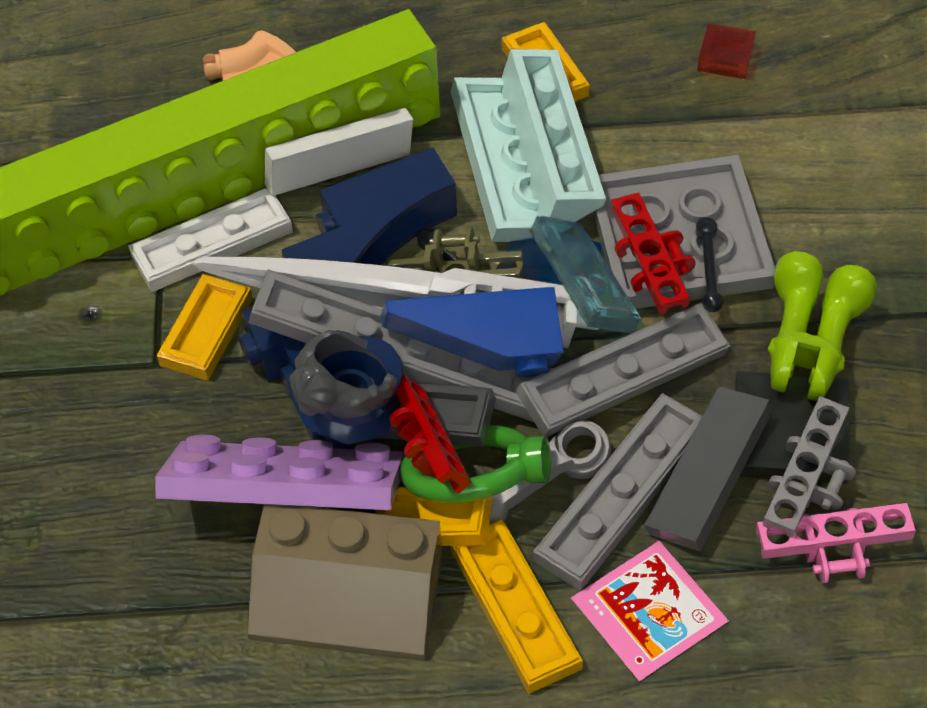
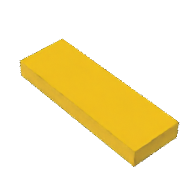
[450,519,583,694]

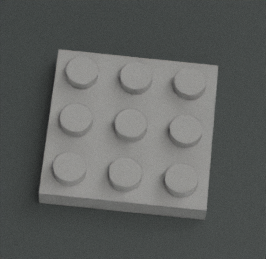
[593,155,775,311]

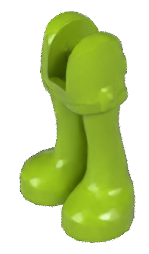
[767,251,877,401]

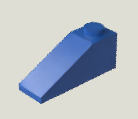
[381,287,564,377]

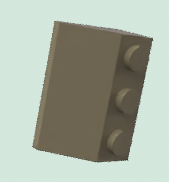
[247,504,443,661]

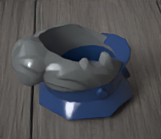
[289,330,403,445]

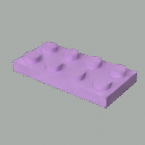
[155,435,404,510]

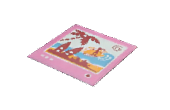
[571,541,729,682]

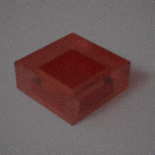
[697,23,756,79]

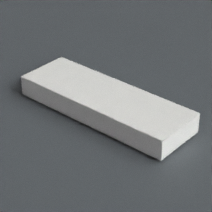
[264,108,413,196]
[128,188,293,293]

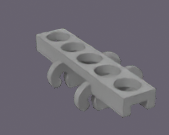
[763,396,856,538]

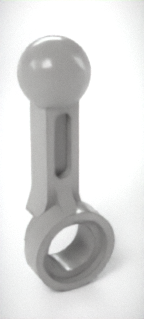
[489,420,612,524]

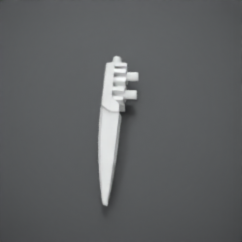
[193,257,602,348]

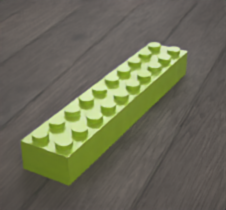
[0,9,440,296]

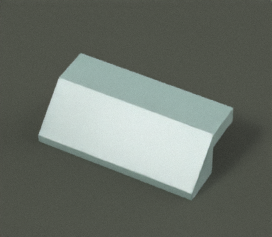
[450,49,606,242]

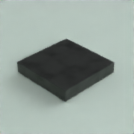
[735,371,850,484]

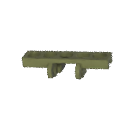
[387,226,525,279]

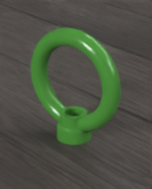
[400,425,551,503]

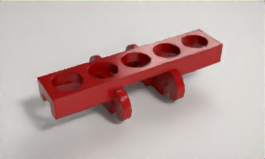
[611,192,696,315]
[389,374,472,494]

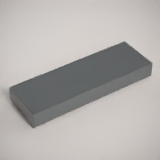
[645,386,773,552]

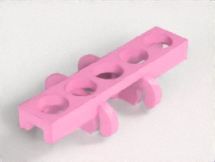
[756,503,916,584]

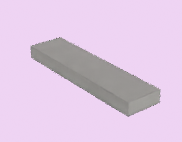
[516,303,731,437]
[533,393,702,591]

